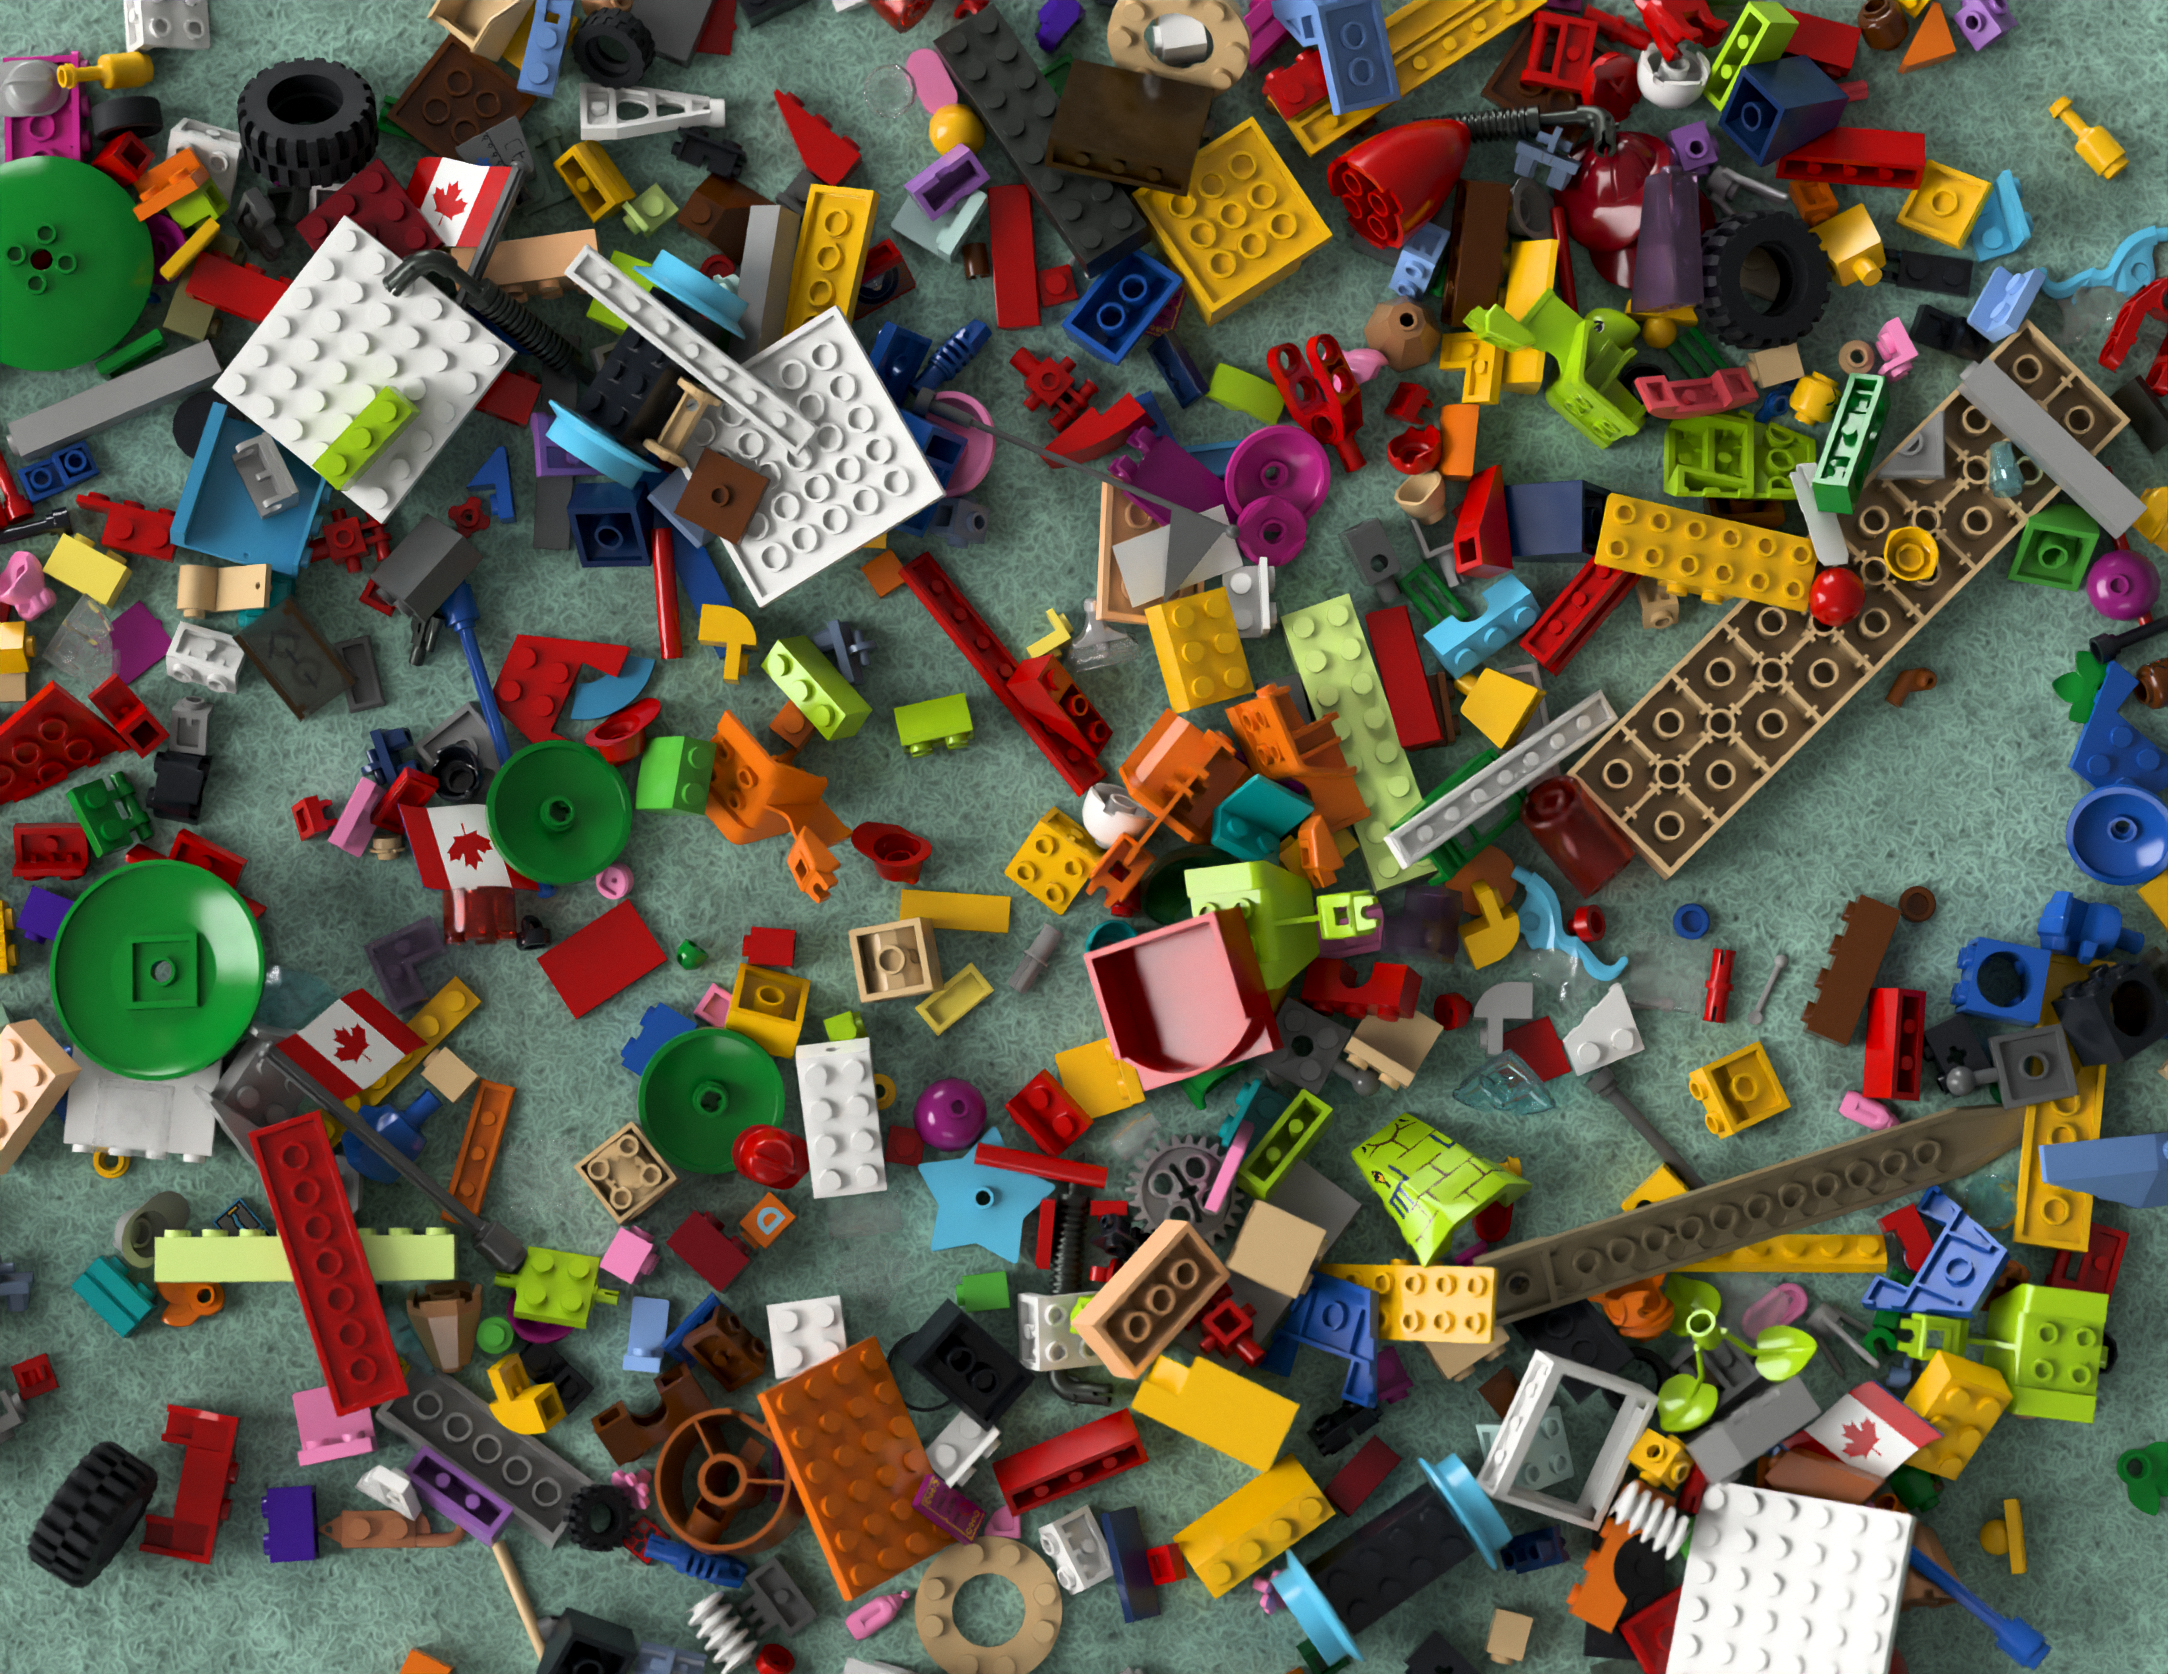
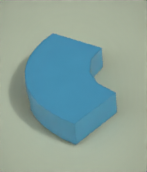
[571,655,656,721]

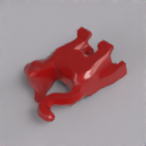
[1633,0,1730,63]

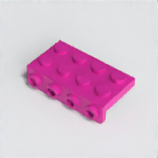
[3,51,92,164]

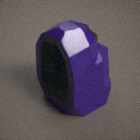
[1035,0,1086,54]

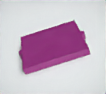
[90,600,172,685]

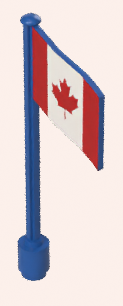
[397,579,558,899]
[1767,1380,2052,1671]

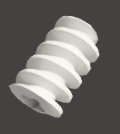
[1608,1481,1692,1560]
[684,1591,757,1674]

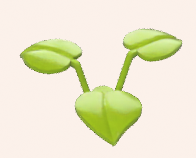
[1657,1273,1818,1432]

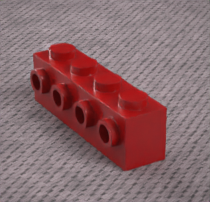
[1776,126,1925,190]
[991,1407,1149,1517]

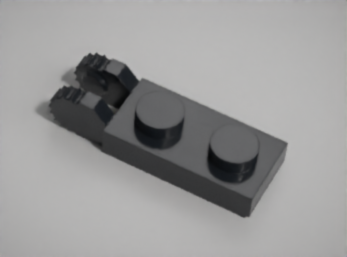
[1879,248,1973,298]

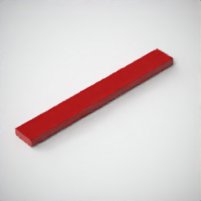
[898,551,1108,797]

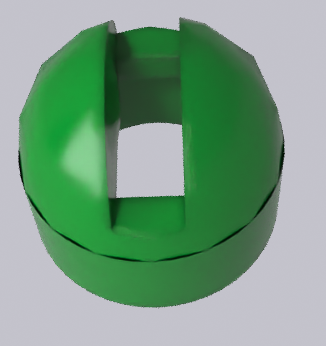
[677,939,709,970]

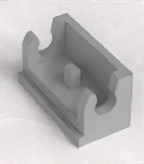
[231,431,299,520]

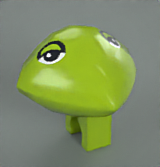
[1584,308,1641,363]

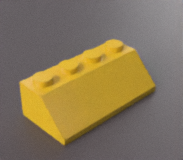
[1497,239,1559,395]
[1172,1452,1336,1600]

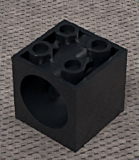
[2050,960,2168,1067]

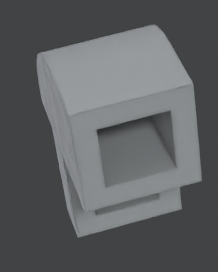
[1471,982,1533,1058]

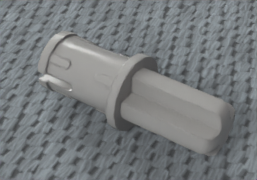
[1008,923,1064,994]

